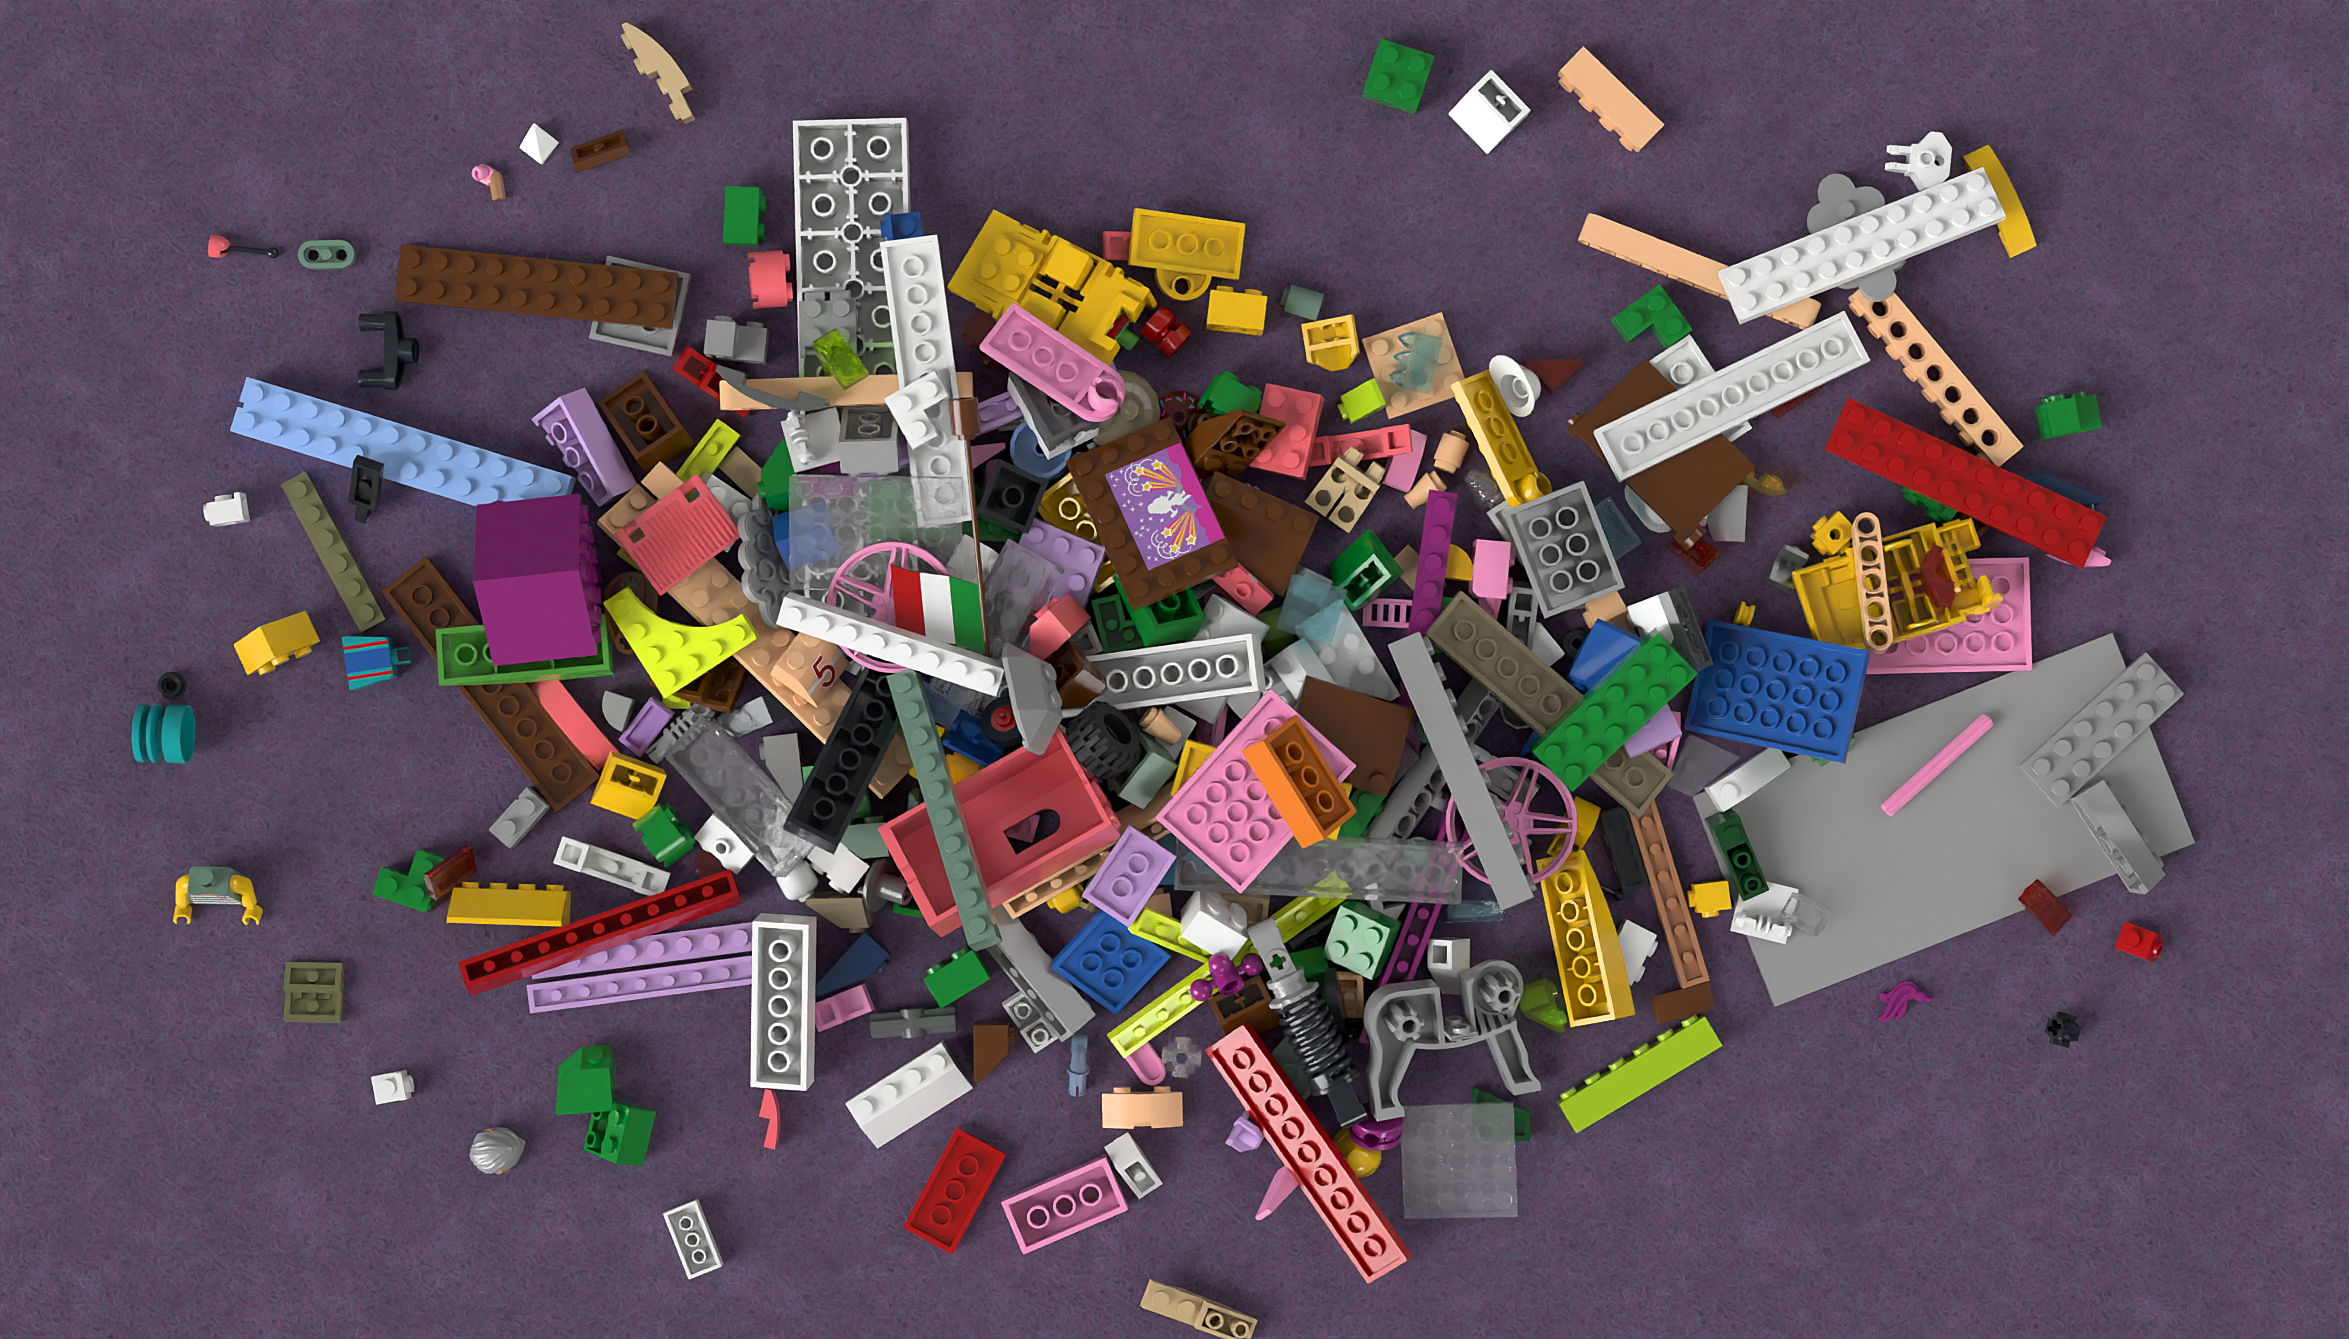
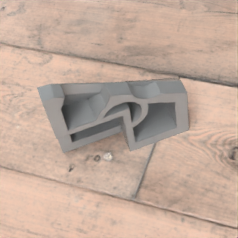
[1706,485,1748,543]

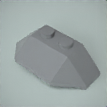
[1002,642,1063,755]

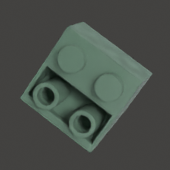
[841,815,891,859]

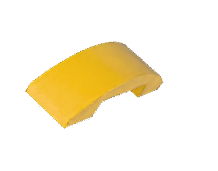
[1962,145,2036,258]

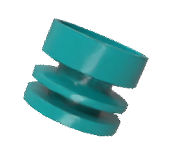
[132,704,195,764]

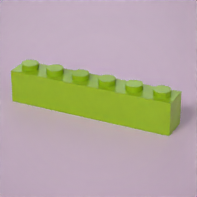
[1557,1014,1722,1133]

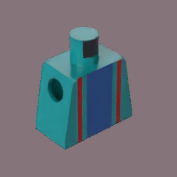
[342,636,412,691]

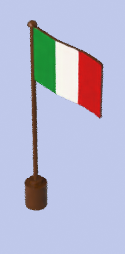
[890,397,993,658]

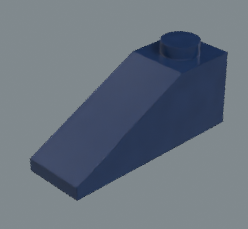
[815,931,891,997]

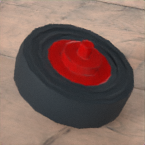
[981,696,1023,747]

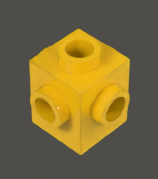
[1810,511,1852,556]

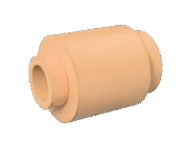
[1433,430,1469,474]

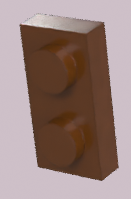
[570,130,631,172]

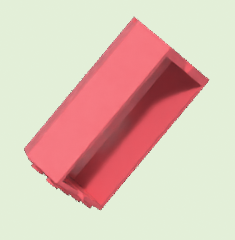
[877,727,1121,937]

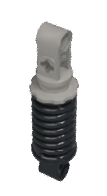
[1247,917,1369,1131]

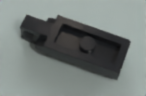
[348,454,384,524]

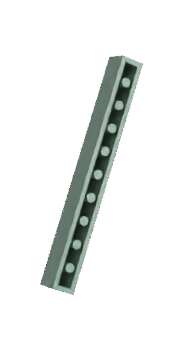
[886,668,1003,951]

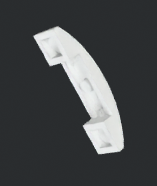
[553,836,670,896]

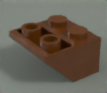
[1208,974,1281,1035]

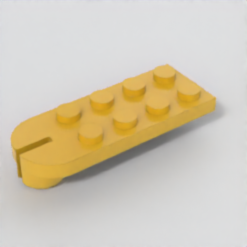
[1450,369,1553,508]

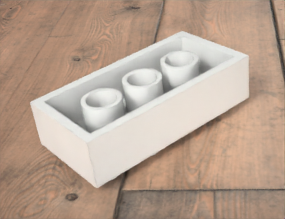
[663,1198,724,1279]

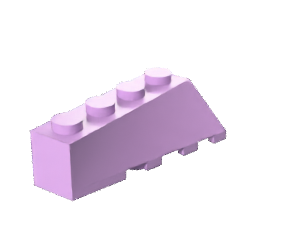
[532,388,637,507]

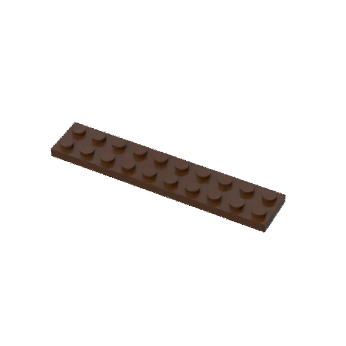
[395,245,679,330]
[381,556,601,812]

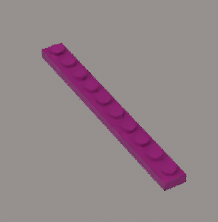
[1397,489,1457,771]

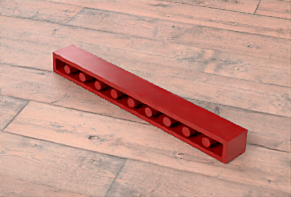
[458,869,743,996]

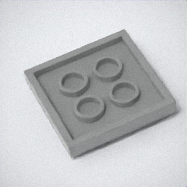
[589,256,691,357]

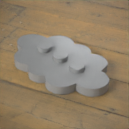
[1807,174,1906,302]
[738,492,805,629]

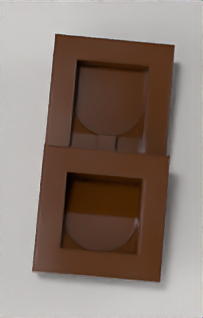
[1650,982,1715,1024]

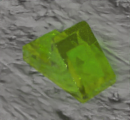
[812,328,869,391]

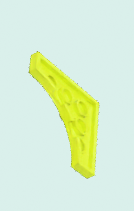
[604,587,760,698]

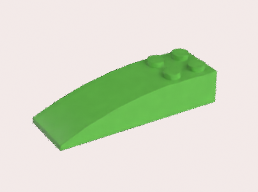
[436,614,614,686]

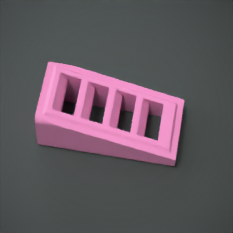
[1362,598,1412,628]

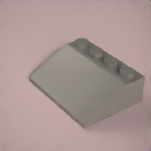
[1503,480,1625,618]

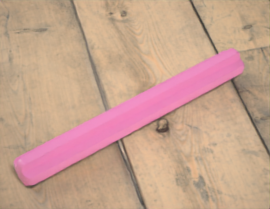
[1881,714,1993,816]

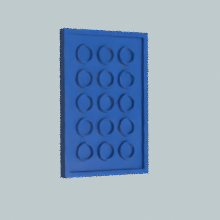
[1684,620,1871,764]

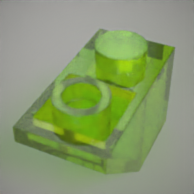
[1518,976,1568,1033]

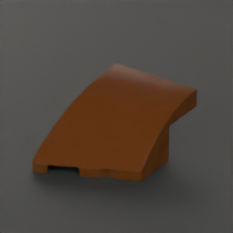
[648,657,749,714]

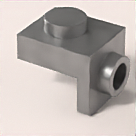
[1765,544,1809,594]

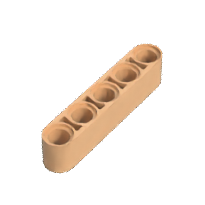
[1851,512,1893,654]

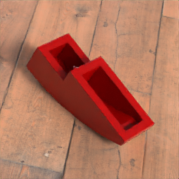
[671,345,751,418]

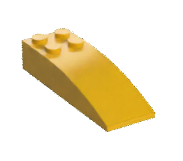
[1536,850,1636,1027]

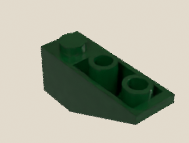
[1705,808,1769,901]

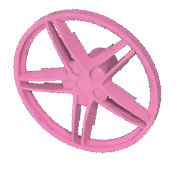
[827,541,951,673]
[1446,757,1577,884]

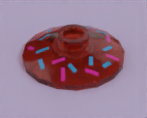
[1158,390,1206,446]

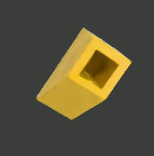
[1547,796,1601,856]

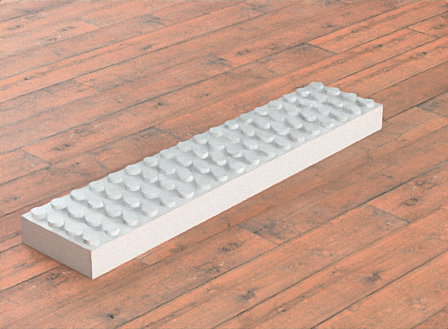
[793,118,920,617]

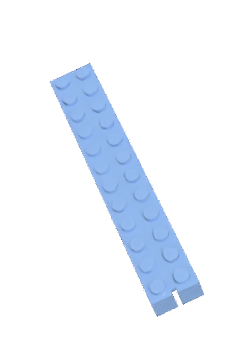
[230,377,576,507]

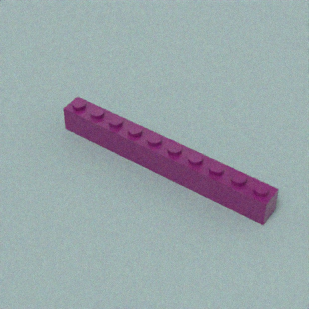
[1356,786,1488,1045]

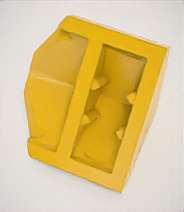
[1301,314,1359,371]

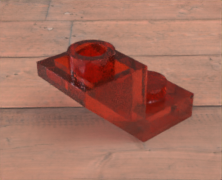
[1918,544,1956,614]

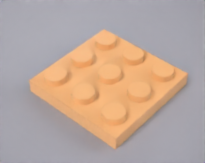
[1361,312,1465,420]

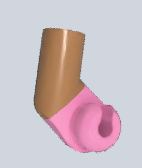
[472,164,506,201]

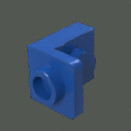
[880,212,923,241]

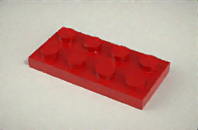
[903,1127,1006,1254]

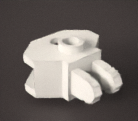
[1885,132,1952,191]

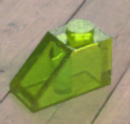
[1256,606,1295,659]

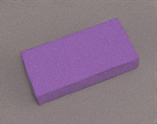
[618,695,675,757]

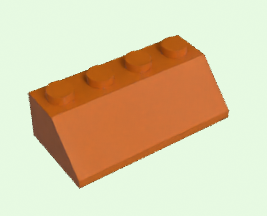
[1241,715,1357,849]

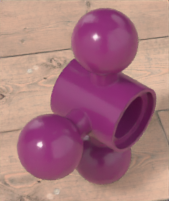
[1190,952,1263,1001]

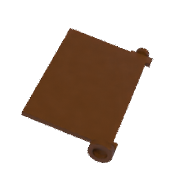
[1566,358,1755,551]

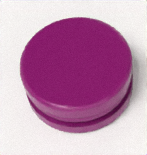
[1350,1102,1403,1151]

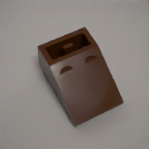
[1184,409,1286,478]

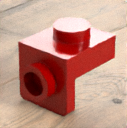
[2114,922,2164,963]

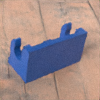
[942,708,1006,767]

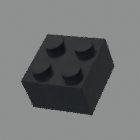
[975,459,1049,535]

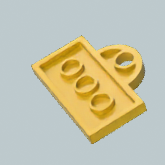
[1127,208,1245,301]

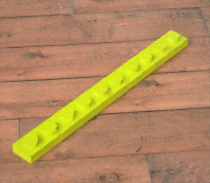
[1107,869,1354,1058]

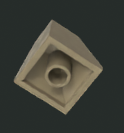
[806,890,874,933]

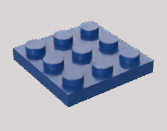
[1051,909,1171,1015]

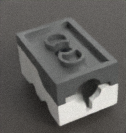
[1007,371,1100,460]
[1627,585,1714,672]

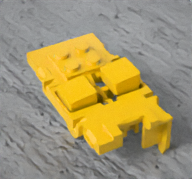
[947,210,1157,366]
[1791,518,2004,650]

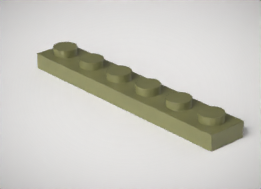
[280,471,388,633]

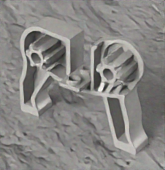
[1364,959,1541,1121]

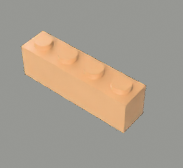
[1558,46,1664,153]

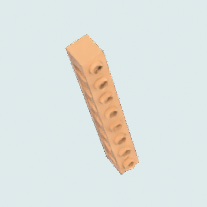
[1848,289,2024,467]

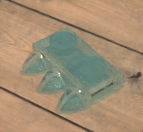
[1389,332,1443,394]

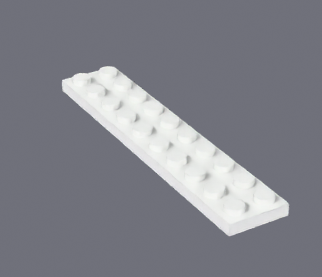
[1718,167,2006,324]
[880,235,972,527]
[1593,311,1870,482]

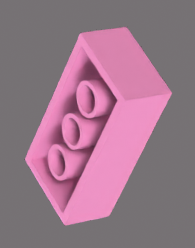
[1001,1154,1128,1255]

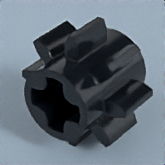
[2045,1011,2082,1048]

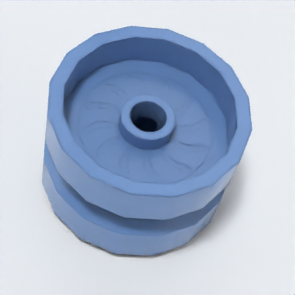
[1010,421,1073,485]

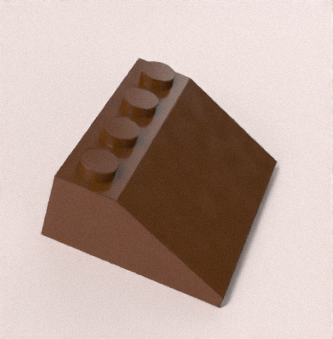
[1205,471,1319,597]
[1293,675,1414,797]

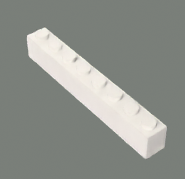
[776,592,1005,696]

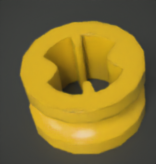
[1733,601,1755,627]

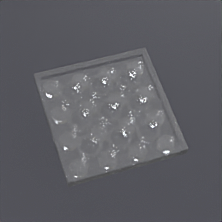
[1401,1102,1518,1219]

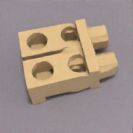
[1305,446,1386,533]

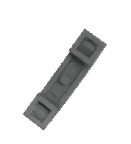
[716,365,830,411]

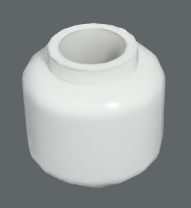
[776,858,819,902]

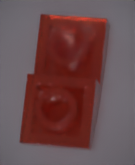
[2018,879,2072,936]

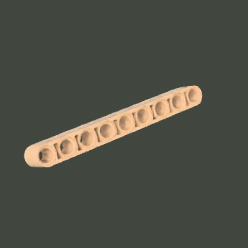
[1578,213,1821,330]
[719,372,973,410]

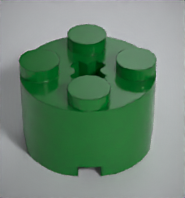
[1197,371,1263,417]
[632,801,696,868]

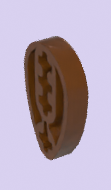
[604,572,660,654]

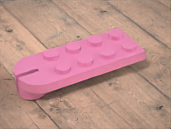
[980,303,1125,422]

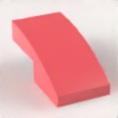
[759,1088,780,1149]

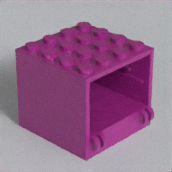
[473,494,602,666]

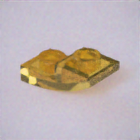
[1739,470,1787,498]

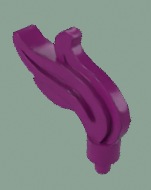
[1877,981,1932,1022]

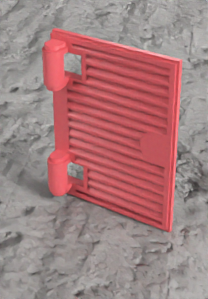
[614,473,740,596]

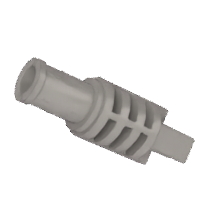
[645,704,715,764]

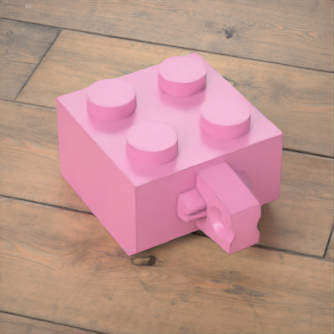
[1468,539,1515,620]

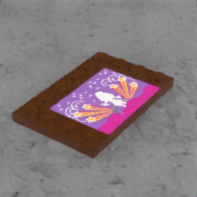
[1066,417,1239,612]

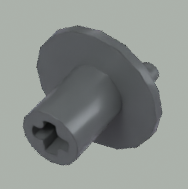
[857,857,913,912]

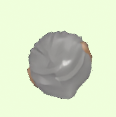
[469,1126,525,1174]

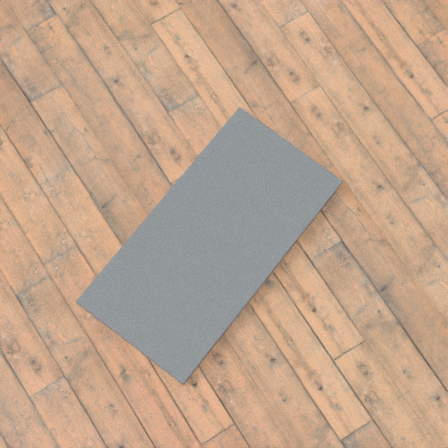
[1692,633,2195,1007]

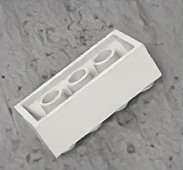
[1176,594,1270,724]
[845,1041,973,1149]

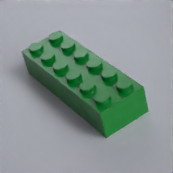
[1531,628,1698,792]

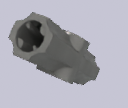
[870,1007,957,1039]

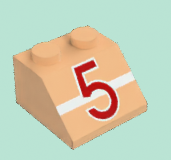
[770,632,849,708]

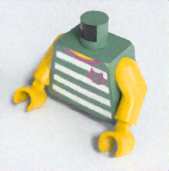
[173,867,263,925]

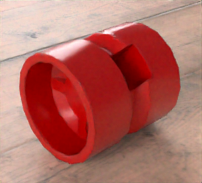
[1140,306,1193,359]

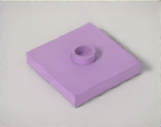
[1623,703,1682,759]

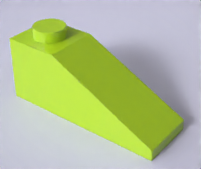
[1337,378,1386,425]

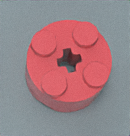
[748,250,793,309]

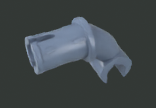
[1067,1034,1090,1097]

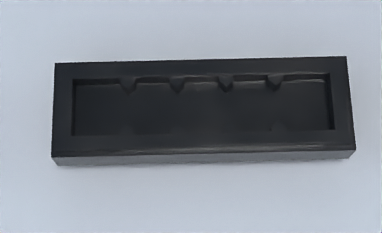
[1599,805,1650,894]

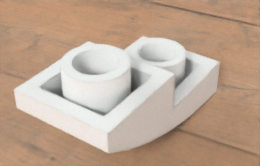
[1002,991,1058,1053]

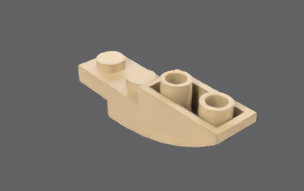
[621,22,695,124]
[1140,1279,1258,1339]

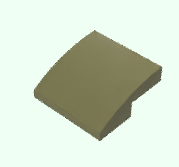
[283,962,344,1023]

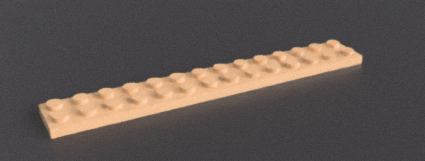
[597,484,913,799]

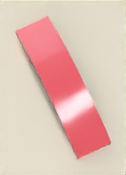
[1309,424,1413,467]
[528,680,620,771]

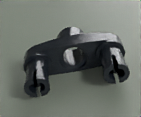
[358,311,420,390]

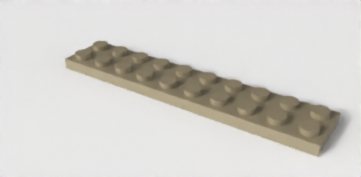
[1423,591,1674,818]

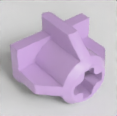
[1225,1109,1265,1152]

